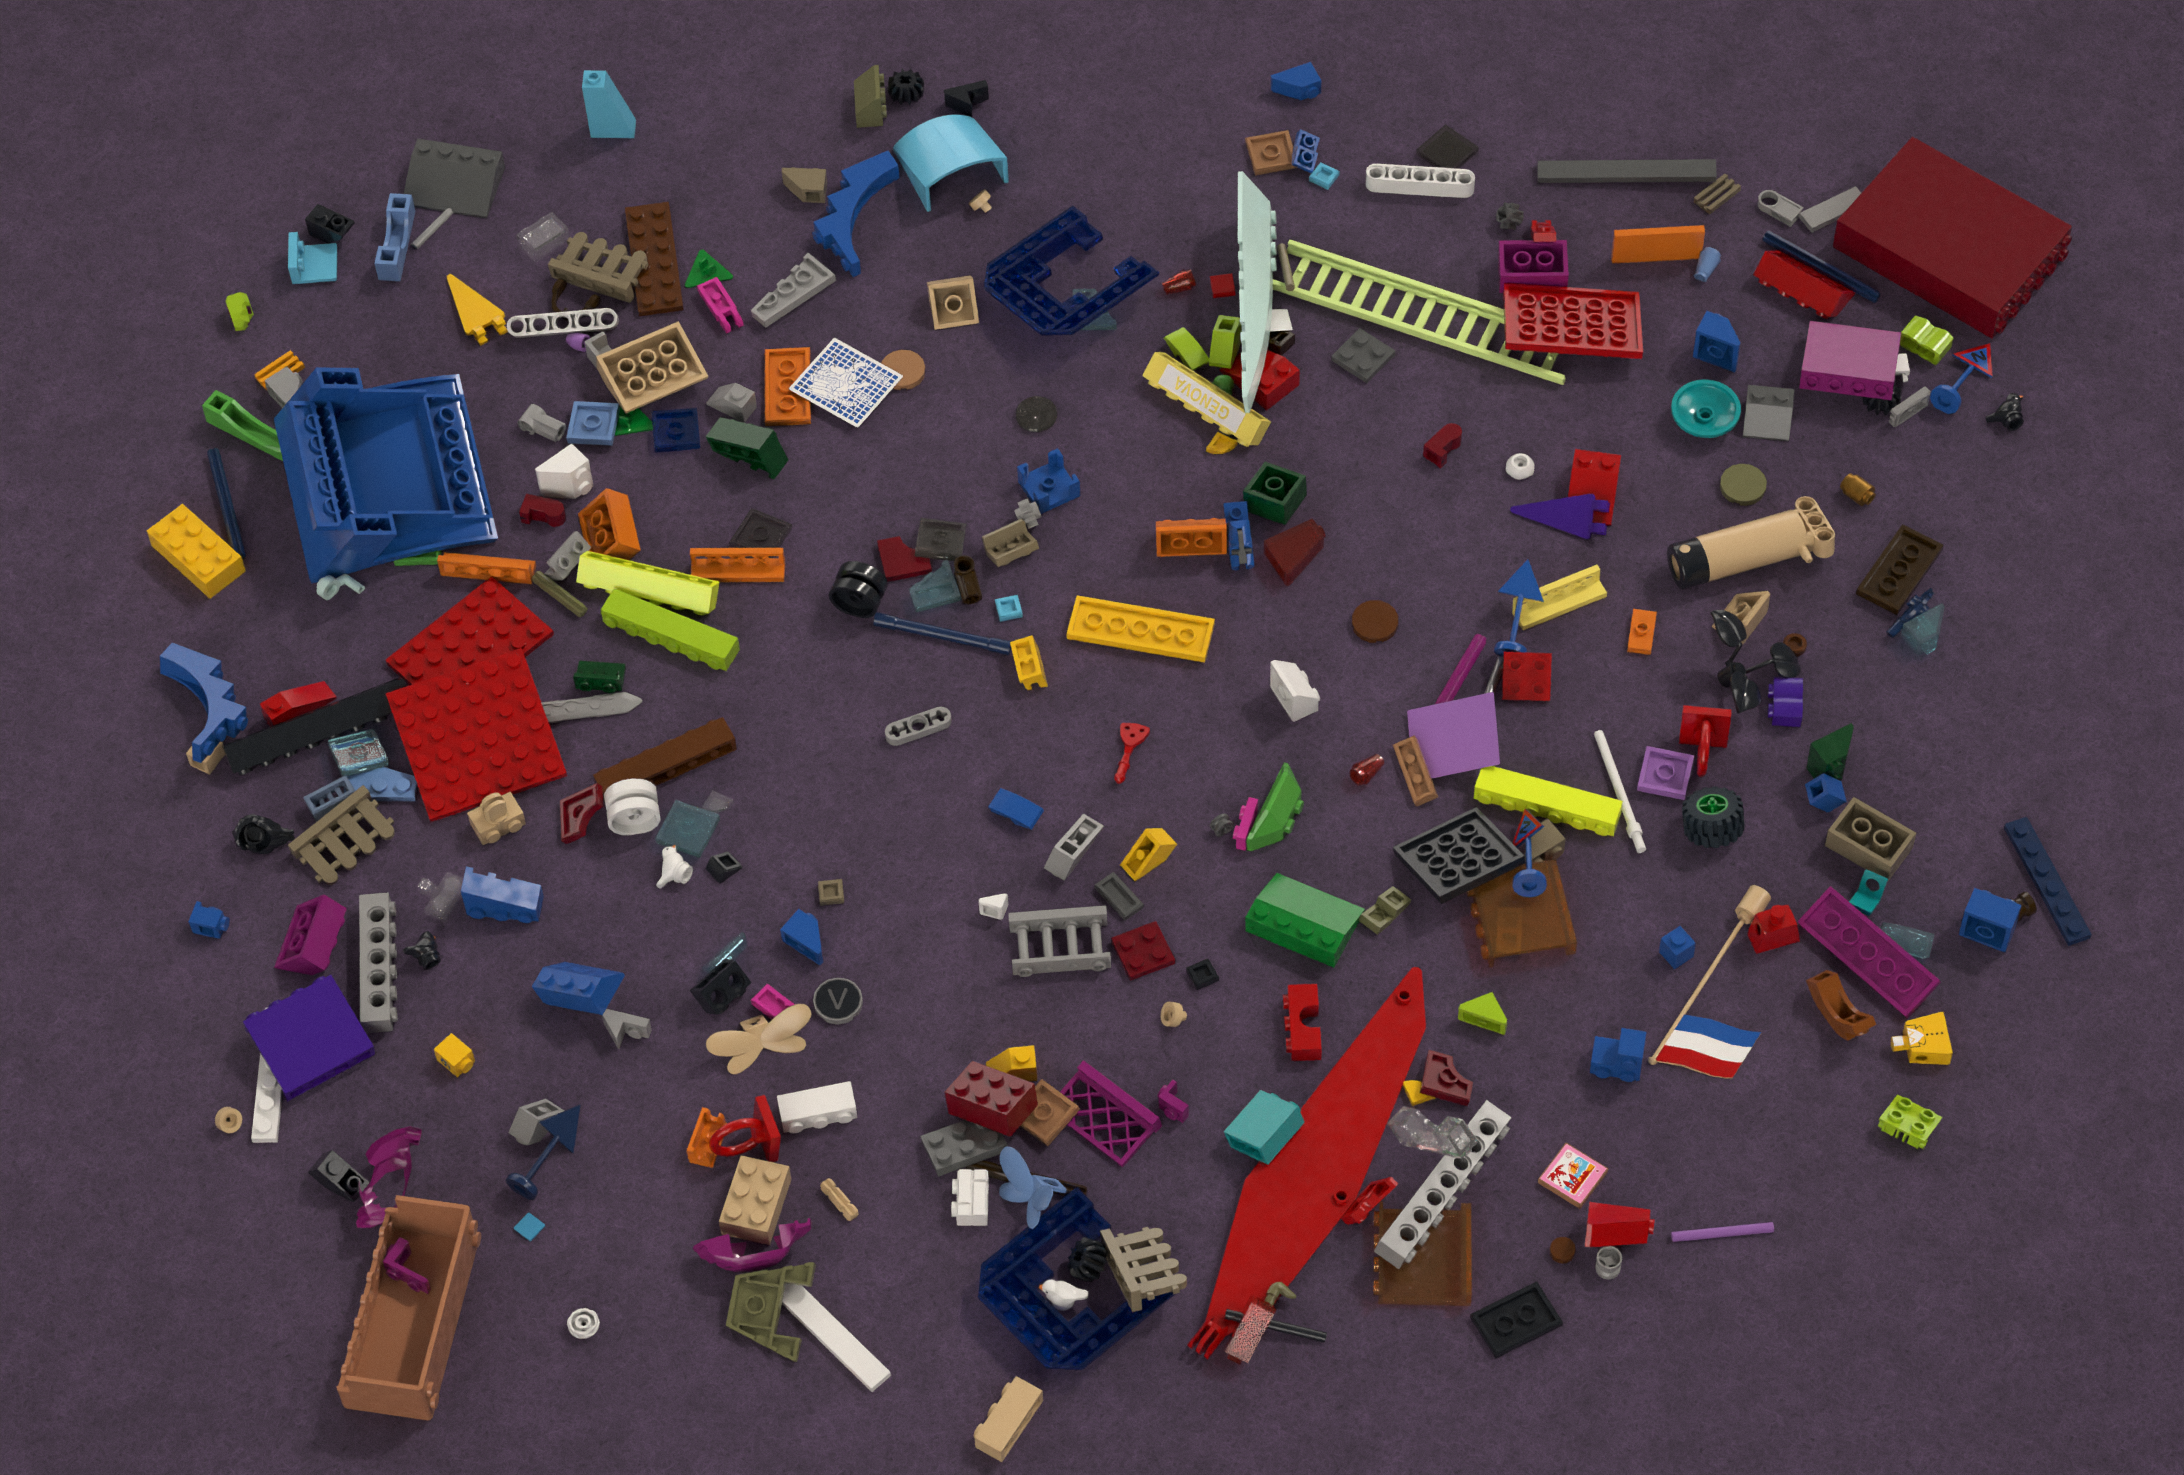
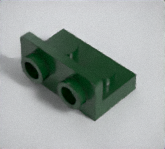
[573,661,626,693]

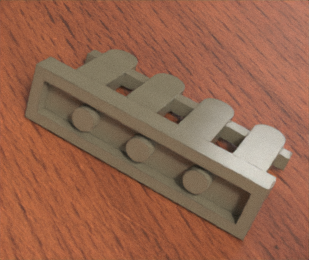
[548,232,649,303]
[288,785,395,885]
[1100,1227,1187,1312]

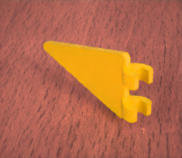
[447,274,508,346]

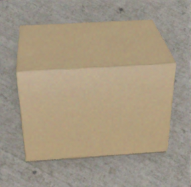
[1712,591,1770,644]

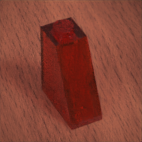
[1264,518,1326,587]
[1224,1294,1277,1365]

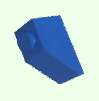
[1271,62,1321,100]
[780,909,823,965]

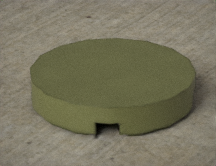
[1720,464,1767,506]

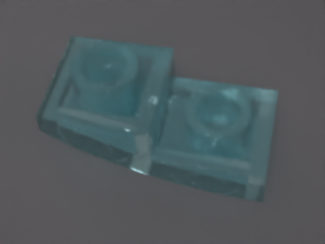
[1881,922,1934,959]

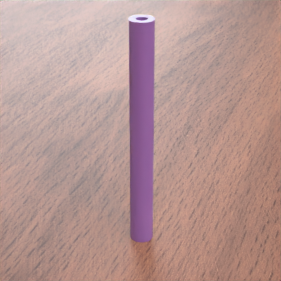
[1671,1222,1774,1242]

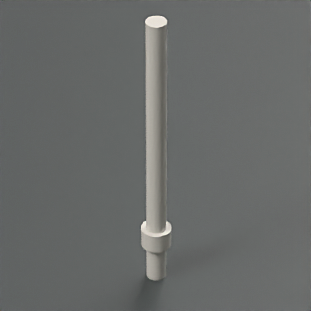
[1594,730,1646,853]

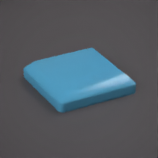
[514,1213,545,1241]

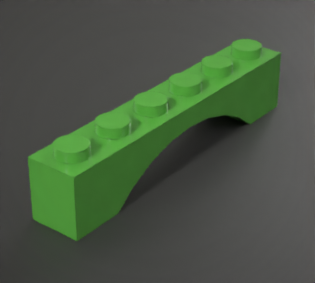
[202,390,283,461]

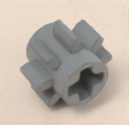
[1014,498,1042,529]

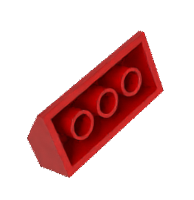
[1753,250,1856,319]

